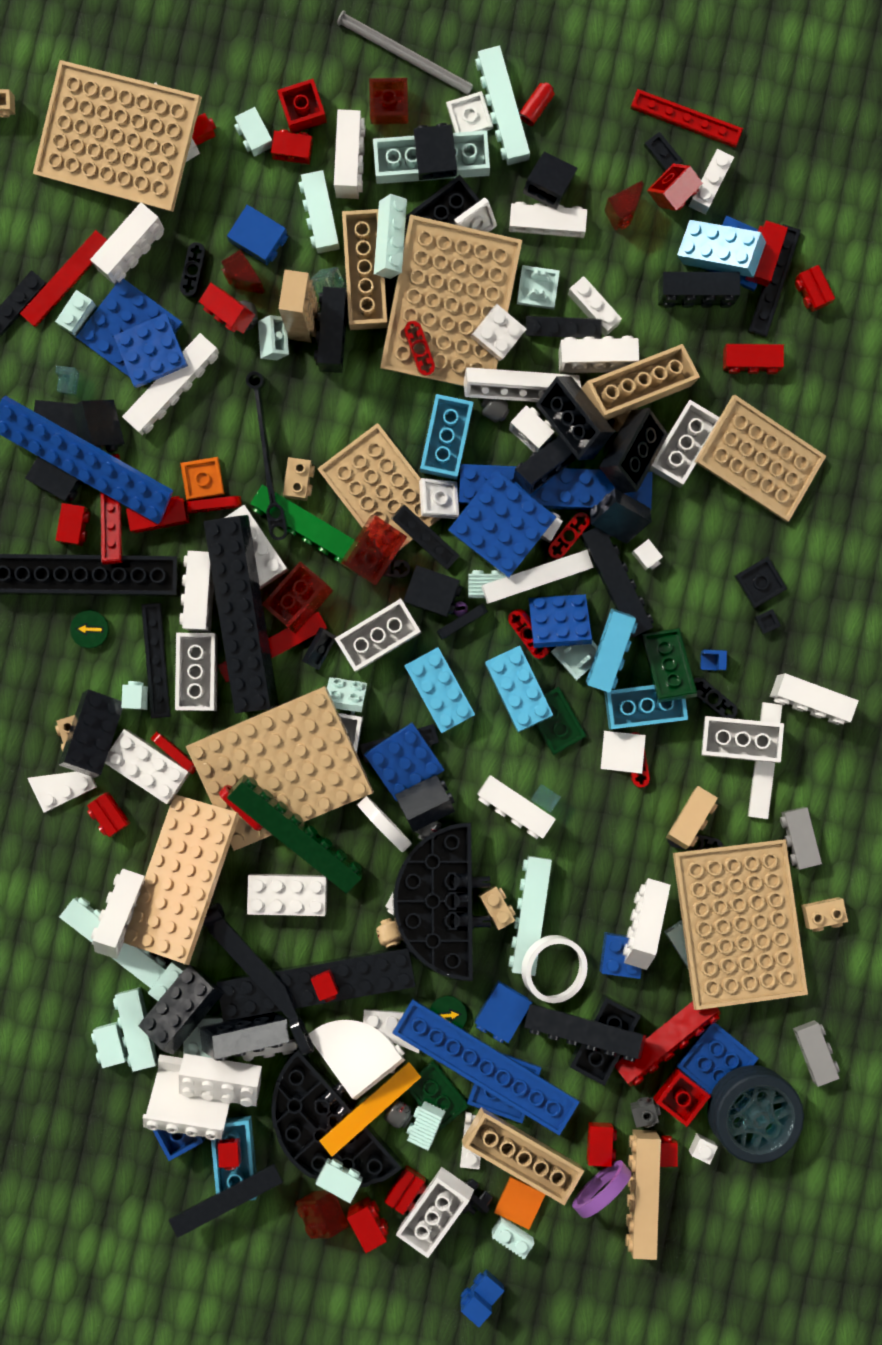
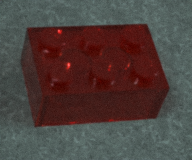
[340,515,407,585]
[263,561,333,634]

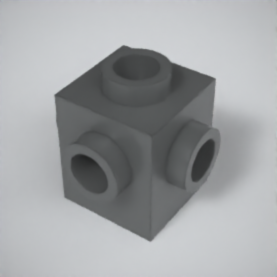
[630,1097,661,1128]

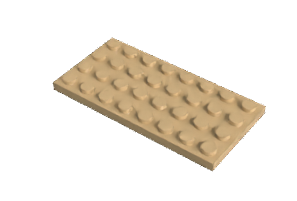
[123,794,240,965]

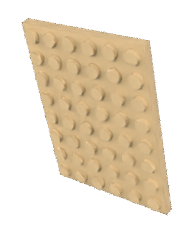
[33,60,202,212]
[380,215,522,386]
[186,686,374,851]
[673,839,808,1010]

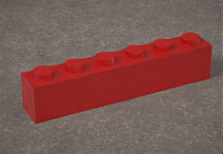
[615,1001,721,1086]

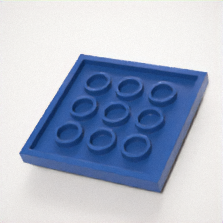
[76,278,183,378]
[448,470,556,578]

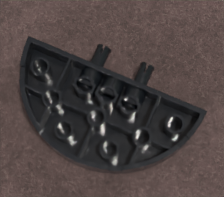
[392,823,491,981]
[272,1047,403,1188]

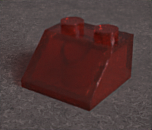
[604,181,644,230]
[221,249,265,294]

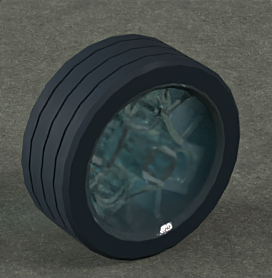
[707,1065,804,1164]

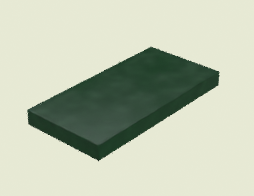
[642,628,697,703]

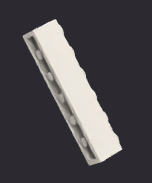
[122,333,219,435]
[464,367,581,402]

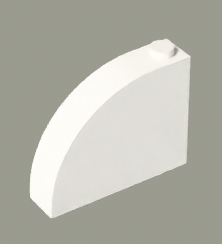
[309,1020,405,1100]

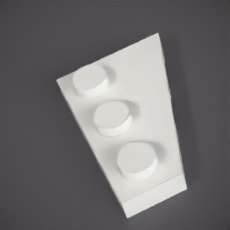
[27,771,97,812]
[363,1009,419,1053]

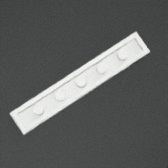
[481,550,594,604]
[748,702,782,819]

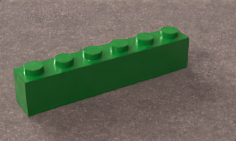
[250,484,361,565]

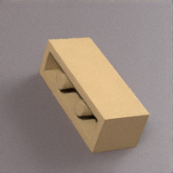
[666,786,718,850]

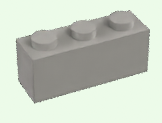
[780,807,822,870]
[793,1020,840,1087]

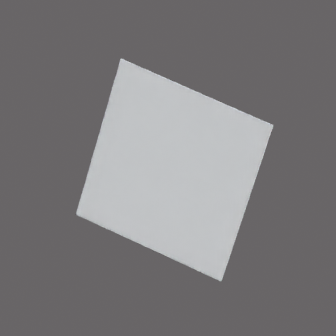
[601,731,646,773]

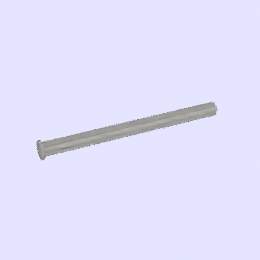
[337,10,473,95]

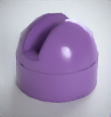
[454,601,468,617]

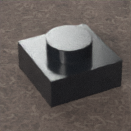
[754,609,781,635]

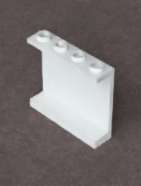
[143,1055,230,1140]

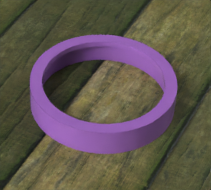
[572,1160,632,1218]

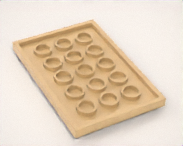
[694,395,826,522]
[317,423,441,559]

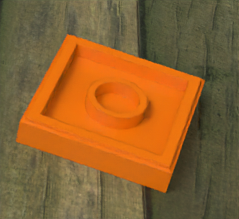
[180,457,225,501]
[494,1176,545,1230]

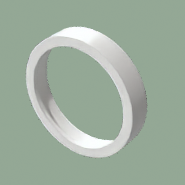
[357,796,412,852]
[521,935,588,1003]

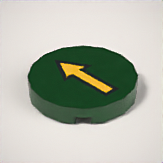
[70,610,109,649]
[429,995,467,1028]

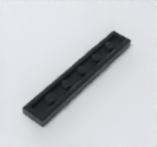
[748,224,801,338]
[141,603,171,719]
[168,1163,284,1238]

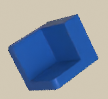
[700,650,727,671]

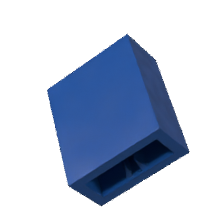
[227,205,288,265]
[475,980,532,1043]

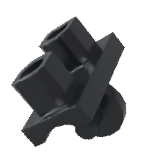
[462,1179,493,1215]

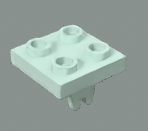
[517,265,560,310]
[551,640,598,680]
[327,677,367,715]

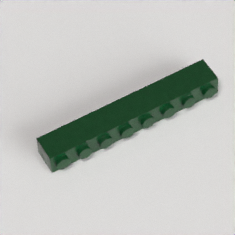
[227,774,363,894]

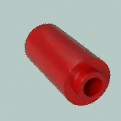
[519,82,555,126]

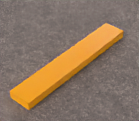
[319,1062,421,1157]

